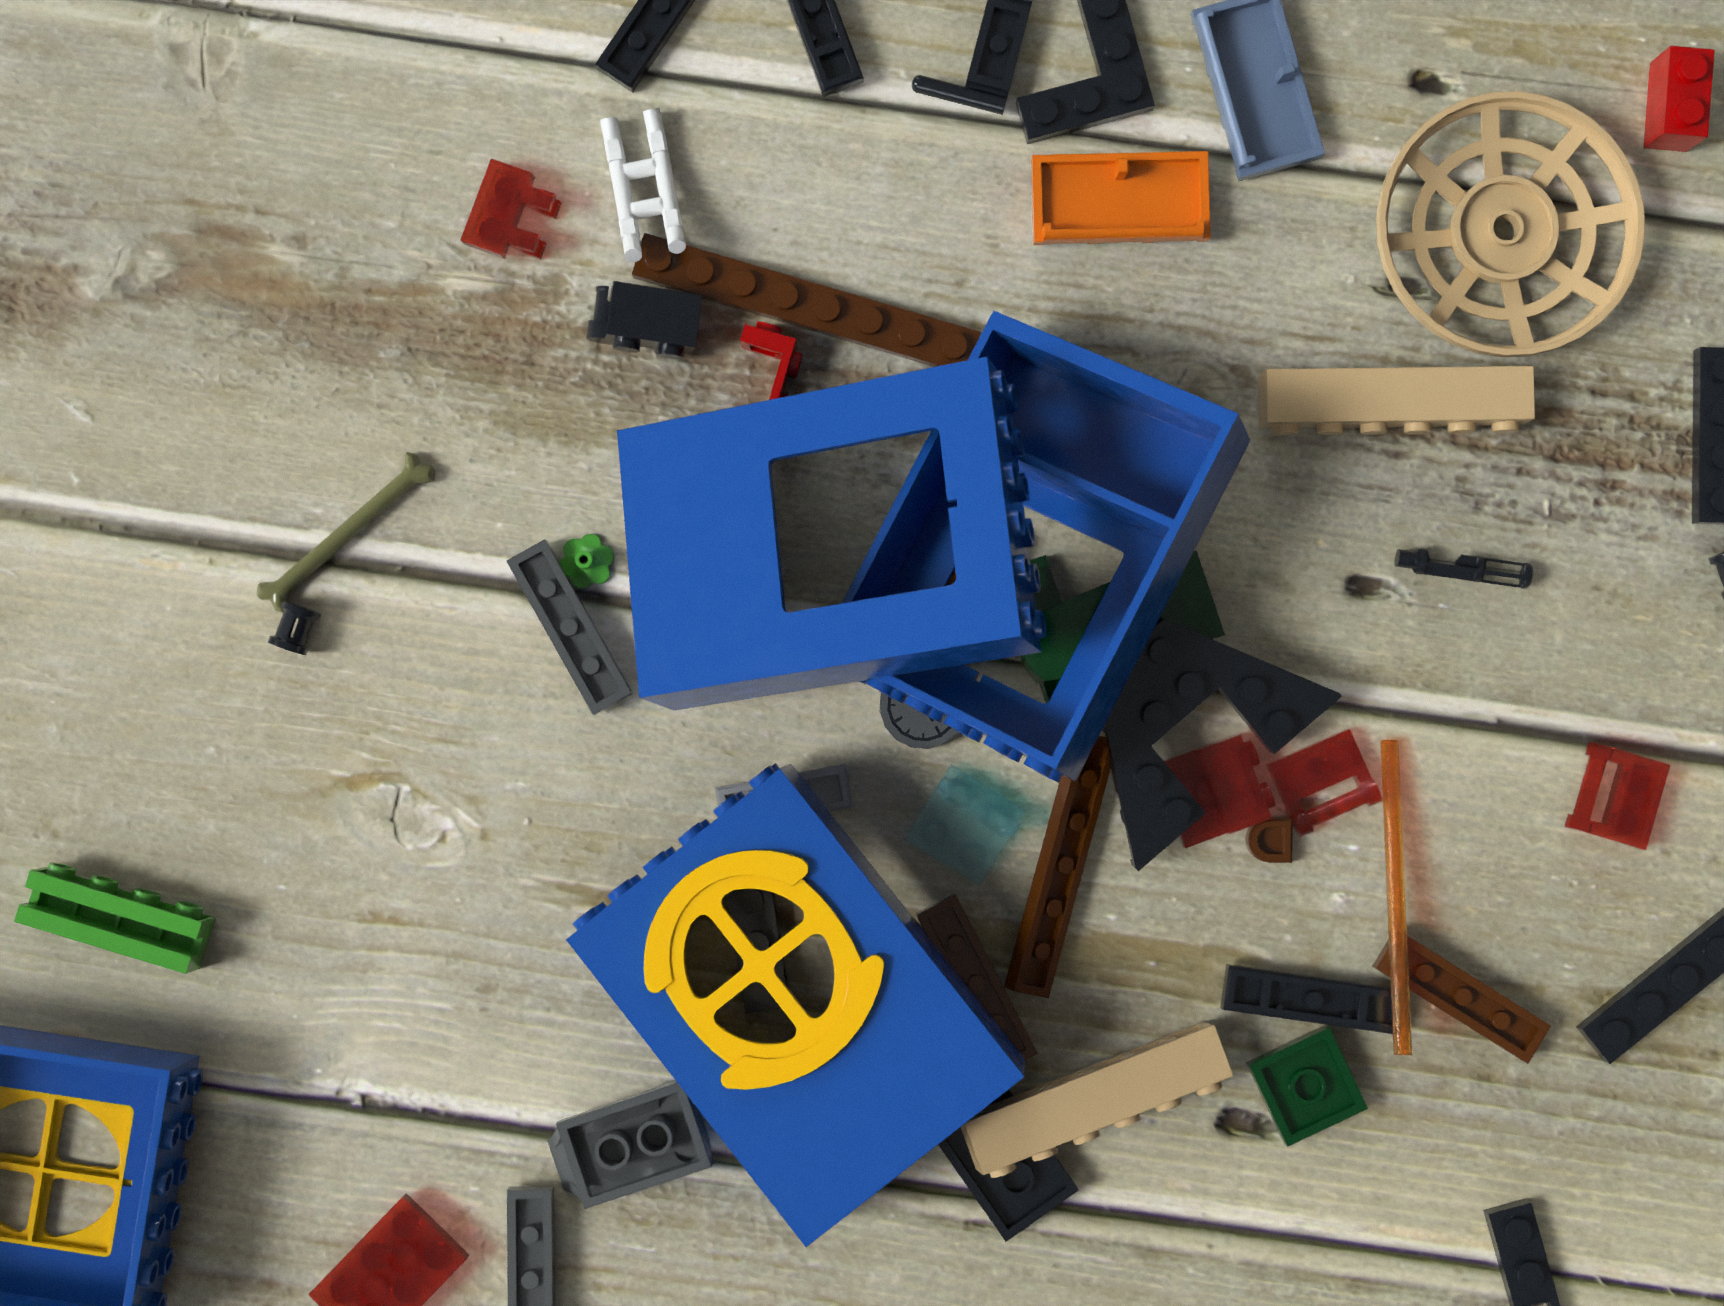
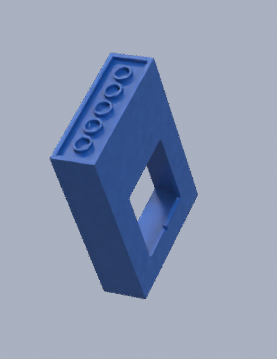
[842,310,1250,783]
[617,357,1046,711]

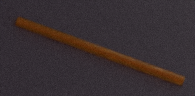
[1380,740,1412,1055]

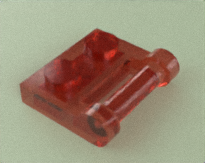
[1266,729,1382,837]
[1564,742,1670,850]

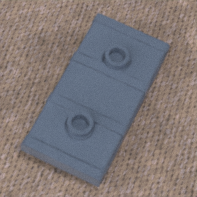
[1190,0,1325,181]

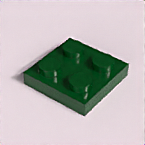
[1246,1025,1368,1147]

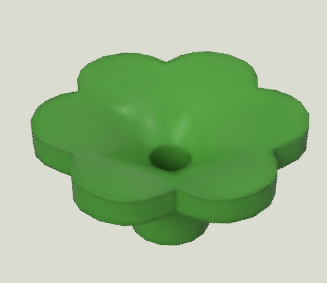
[560,534,614,589]

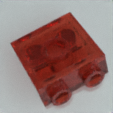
[1163,734,1275,848]

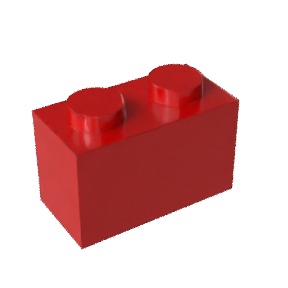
[1643,46,1715,152]

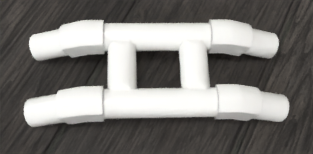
[600,108,686,262]

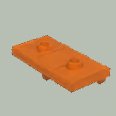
[1031,151,1211,245]

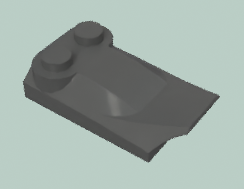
[547,1080,714,1209]

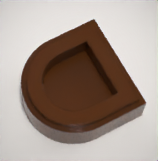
[1245,818,1293,863]

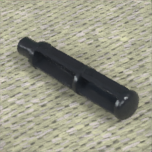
[1394,548,1534,589]

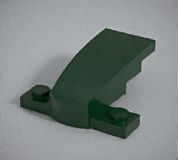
[1020,550,1225,703]

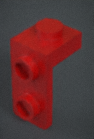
[740,321,803,400]

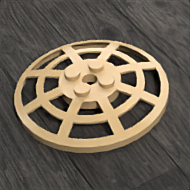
[1376,91,1645,357]

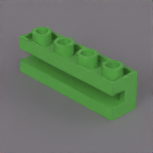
[14,862,216,974]

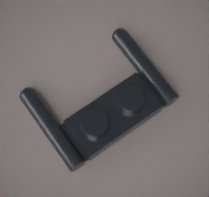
[912,0,1033,115]

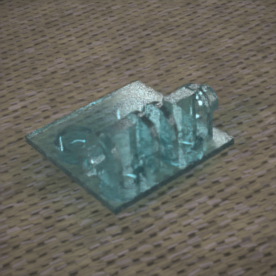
[905,764,1026,886]

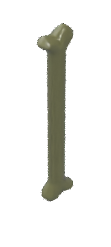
[257,452,435,613]

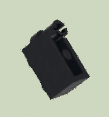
[586,281,702,359]

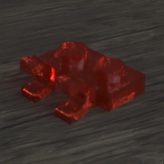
[460,159,562,260]

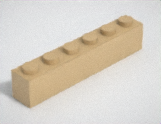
[1258,366,1535,436]
[961,1022,1233,1178]

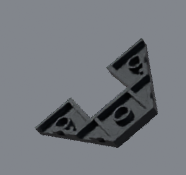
[1102,618,1342,871]

